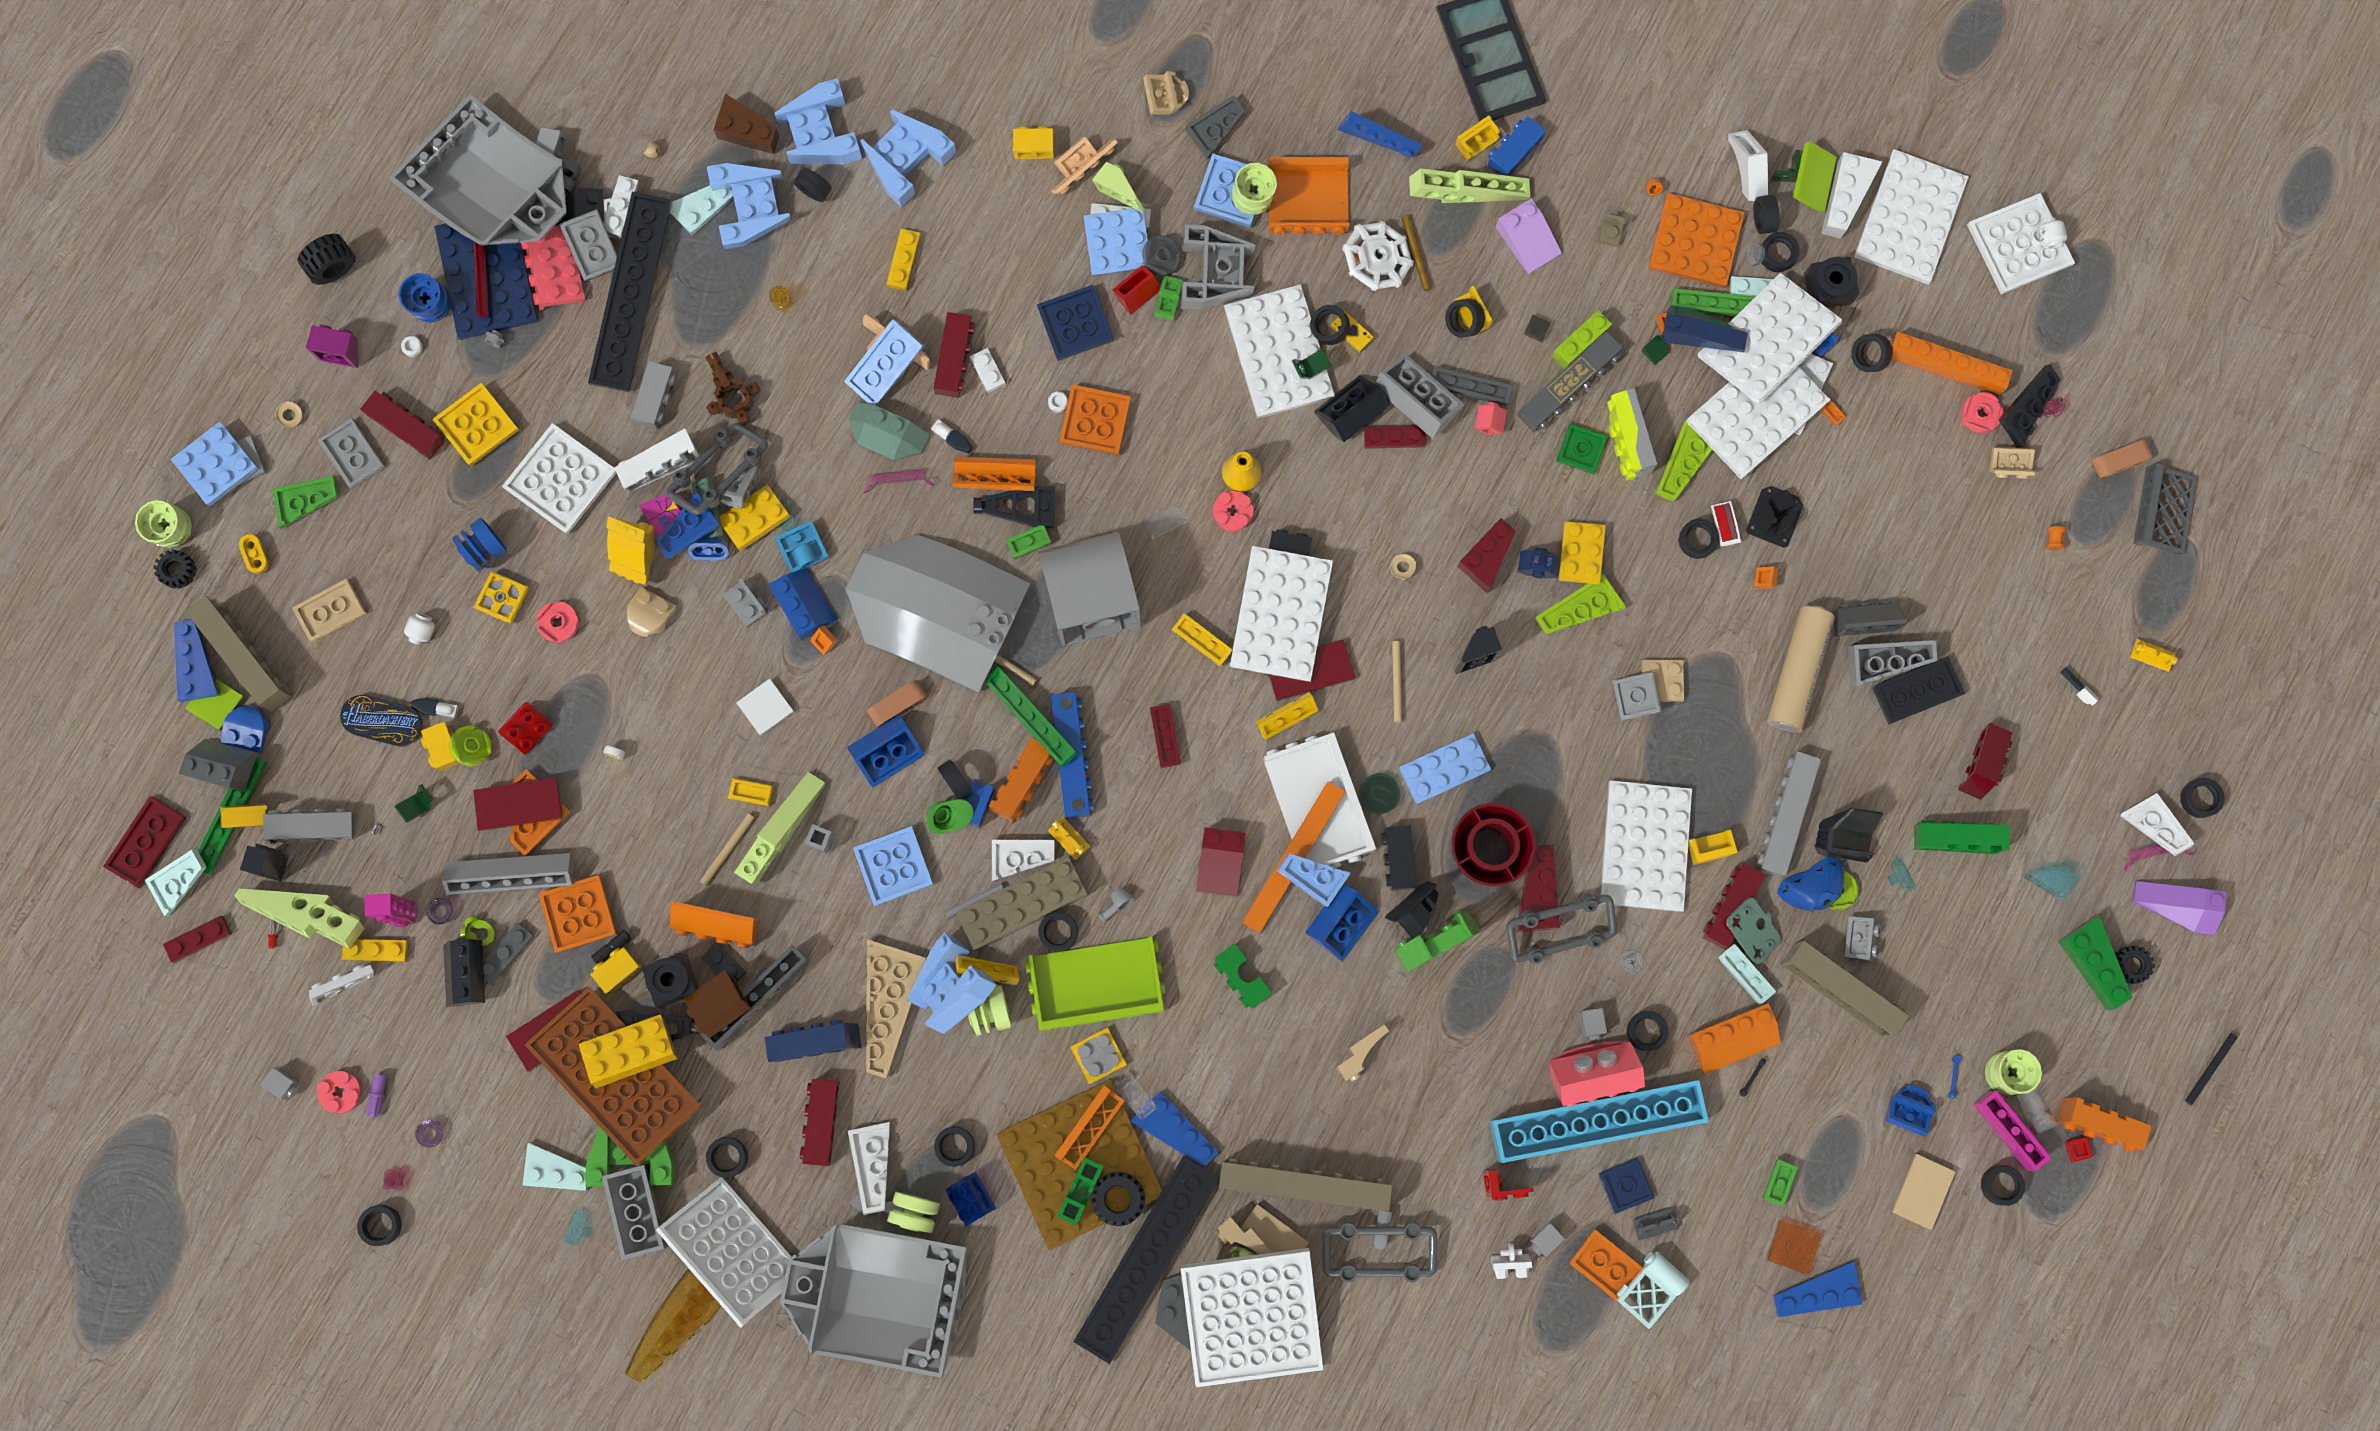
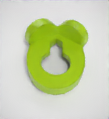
[460,915,495,946]

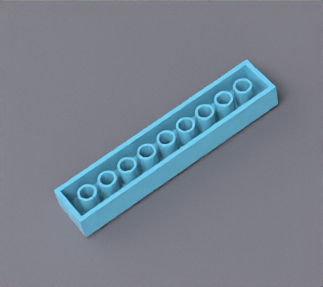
[1490,1080,1709,1163]

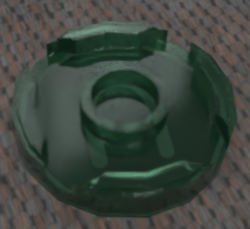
[1359,773,1401,815]

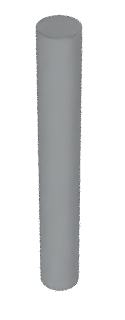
[945,883,1004,919]

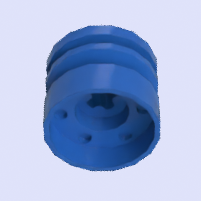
[398,273,451,323]
[452,517,507,572]

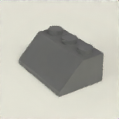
[1832,601,1907,636]
[178,739,258,792]

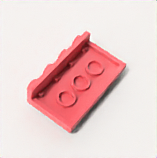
[521,225,585,310]

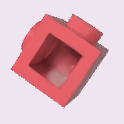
[1475,402,1507,435]

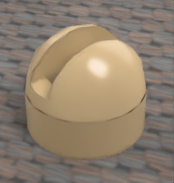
[643,140,660,158]

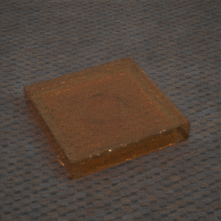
[1767,1220,1821,1275]

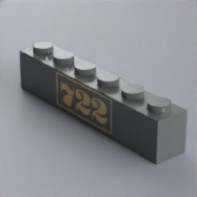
[1517,331,1623,432]
[700,945,810,1050]

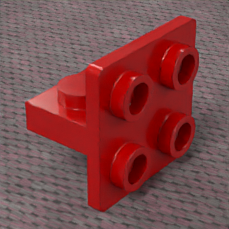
[498,702,553,755]

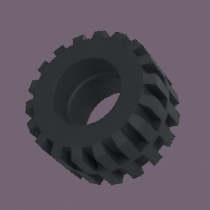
[297,233,356,285]
[1091,1172,1145,1226]

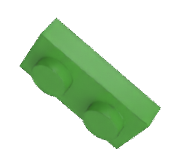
[1006,526,1051,560]
[1762,1159,1798,1207]

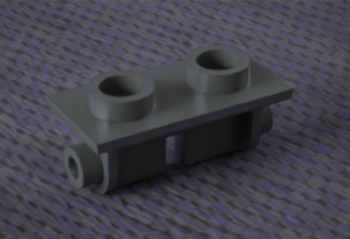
[1632,1208,1679,1241]

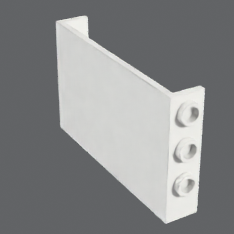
[1263,733,1376,868]

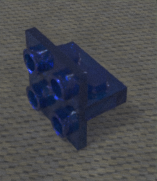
[946,1172,996,1226]

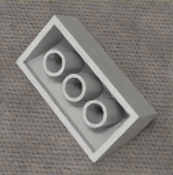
[1375,354,1465,438]
[602,1165,668,1260]

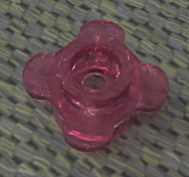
[2045,397,2065,418]
[383,1169,405,1191]

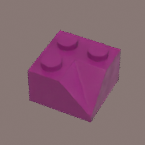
[306,324,359,368]

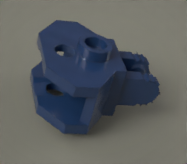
[1517,548,1561,578]

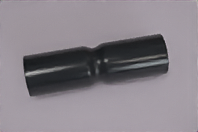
[591,930,632,964]

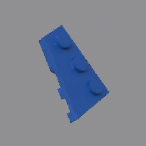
[656,491,720,560]

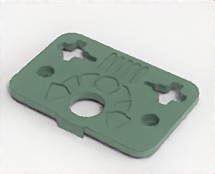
[1726,898,1781,964]

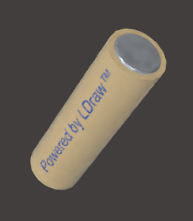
[1767,605,1835,733]

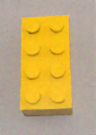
[578,1014,677,1088]

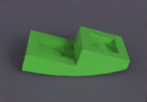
[1154,275,1183,321]

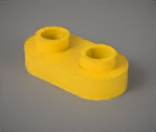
[239,534,269,574]

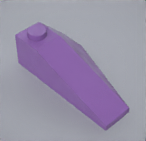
[2133,881,2227,935]

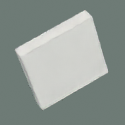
[736,679,794,736]

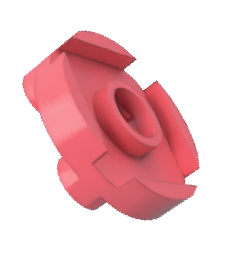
[1961,392,2003,433]
[1213,491,1253,532]
[537,602,580,644]
[317,1071,362,1113]

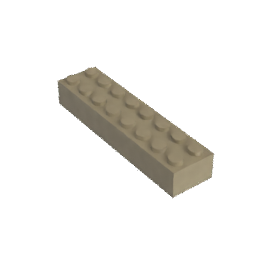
[1218,1158,1392,1211]

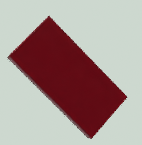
[1268,640,1355,702]
[473,777,562,831]
[103,796,187,888]
[506,990,581,1072]

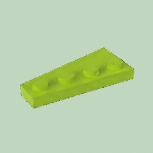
[1655,420,1712,502]
[1535,574,1626,635]

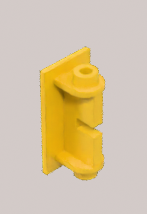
[2130,639,2178,672]
[1048,817,1091,861]

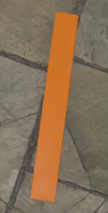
[1242,781,1345,934]

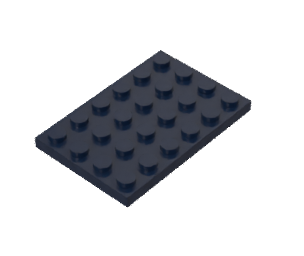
[434,223,538,340]

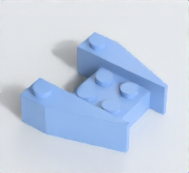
[774,78,862,165]
[860,109,957,207]
[707,163,791,250]
[907,932,997,1034]

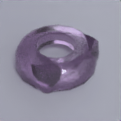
[427,898,453,925]
[415,1120,443,1148]

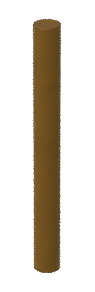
[1401,215,1431,291]

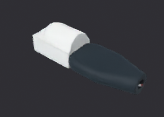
[931,419,973,453]
[2060,667,2099,706]
[411,698,459,718]

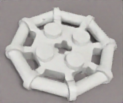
[1342,221,1414,291]

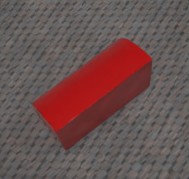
[1112,265,1160,314]

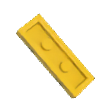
[886,229,921,291]
[1172,613,1233,667]
[1255,692,1318,740]
[342,939,408,962]
[955,955,1019,985]

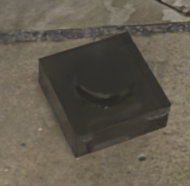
[1524,315,1551,342]

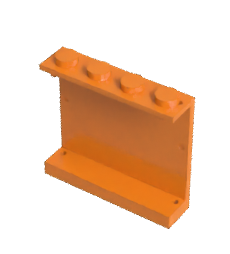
[1268,157,1350,235]

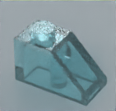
[2024,865,2078,900]

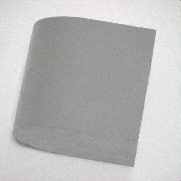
[1038,532,1141,647]

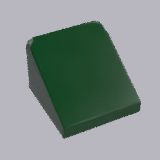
[1641,335,1670,365]

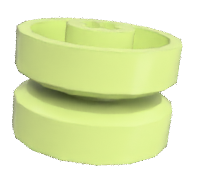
[887,1192,940,1233]

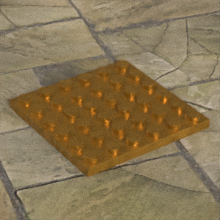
[996,1080,1162,1250]

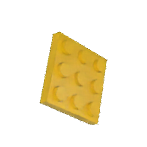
[433,383,519,467]

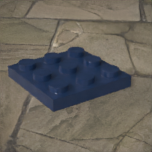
[1037,285,1114,361]

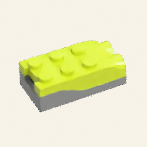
[1607,388,1657,481]

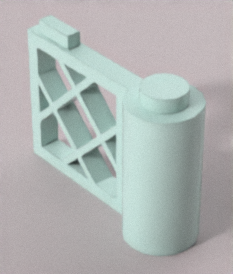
[1616,1251,1690,1329]

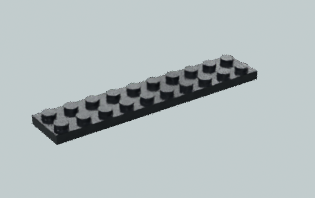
[588,192,672,392]
[1073,1156,1219,1364]

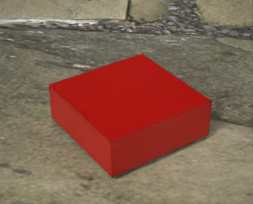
[2065,1137,2093,1162]

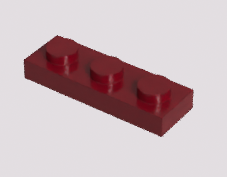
[1364,426,1426,449]
[1150,704,1181,769]
[163,916,232,963]

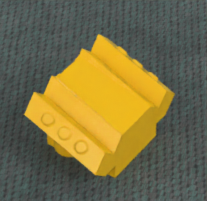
[606,516,655,587]

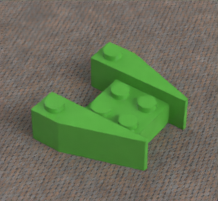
[1395,909,1482,973]
[586,1126,676,1187]

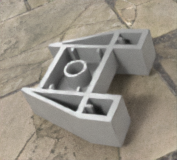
[1181,224,1255,310]

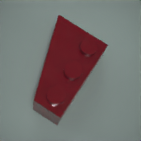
[1457,518,1516,593]
[1958,723,2013,800]

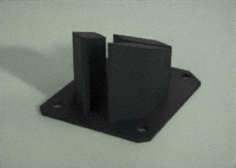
[1746,486,1803,548]
[1385,881,1438,939]

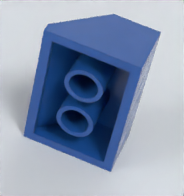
[768,568,837,641]
[847,714,925,788]
[1305,884,1379,961]

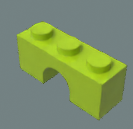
[1552,310,1612,369]

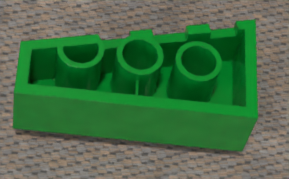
[1914,820,2010,855]
[2058,916,2133,1011]

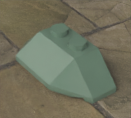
[849,402,930,461]

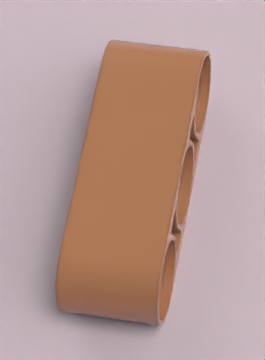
[2091,439,2154,479]
[866,680,928,728]

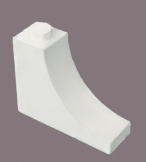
[1728,130,1768,201]

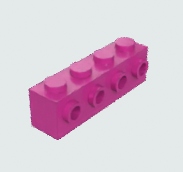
[365,893,418,927]
[1973,1091,2051,1171]

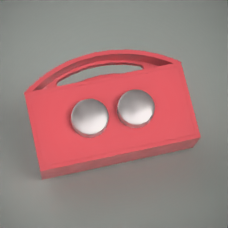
[1549,1041,1645,1106]

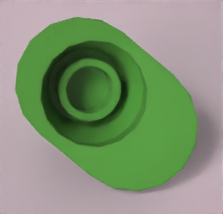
[926,799,973,834]

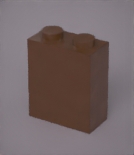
[684,970,751,1038]

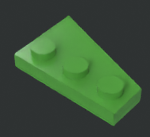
[272,476,338,529]

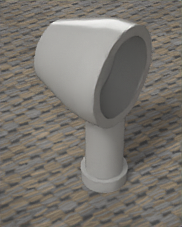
[1098,888,1134,923]

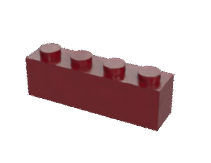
[933,312,975,398]
[360,390,444,460]
[1702,863,1765,950]
[800,1079,840,1166]

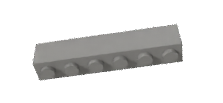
[1757,751,1821,878]
[442,853,575,895]

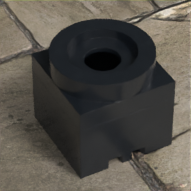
[1804,257,1859,308]
[641,952,699,1009]

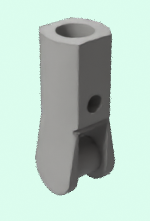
[1373,1210,1392,1249]

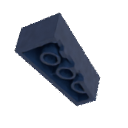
[765,1020,862,1062]

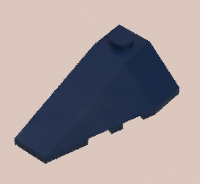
[1663,306,1748,352]

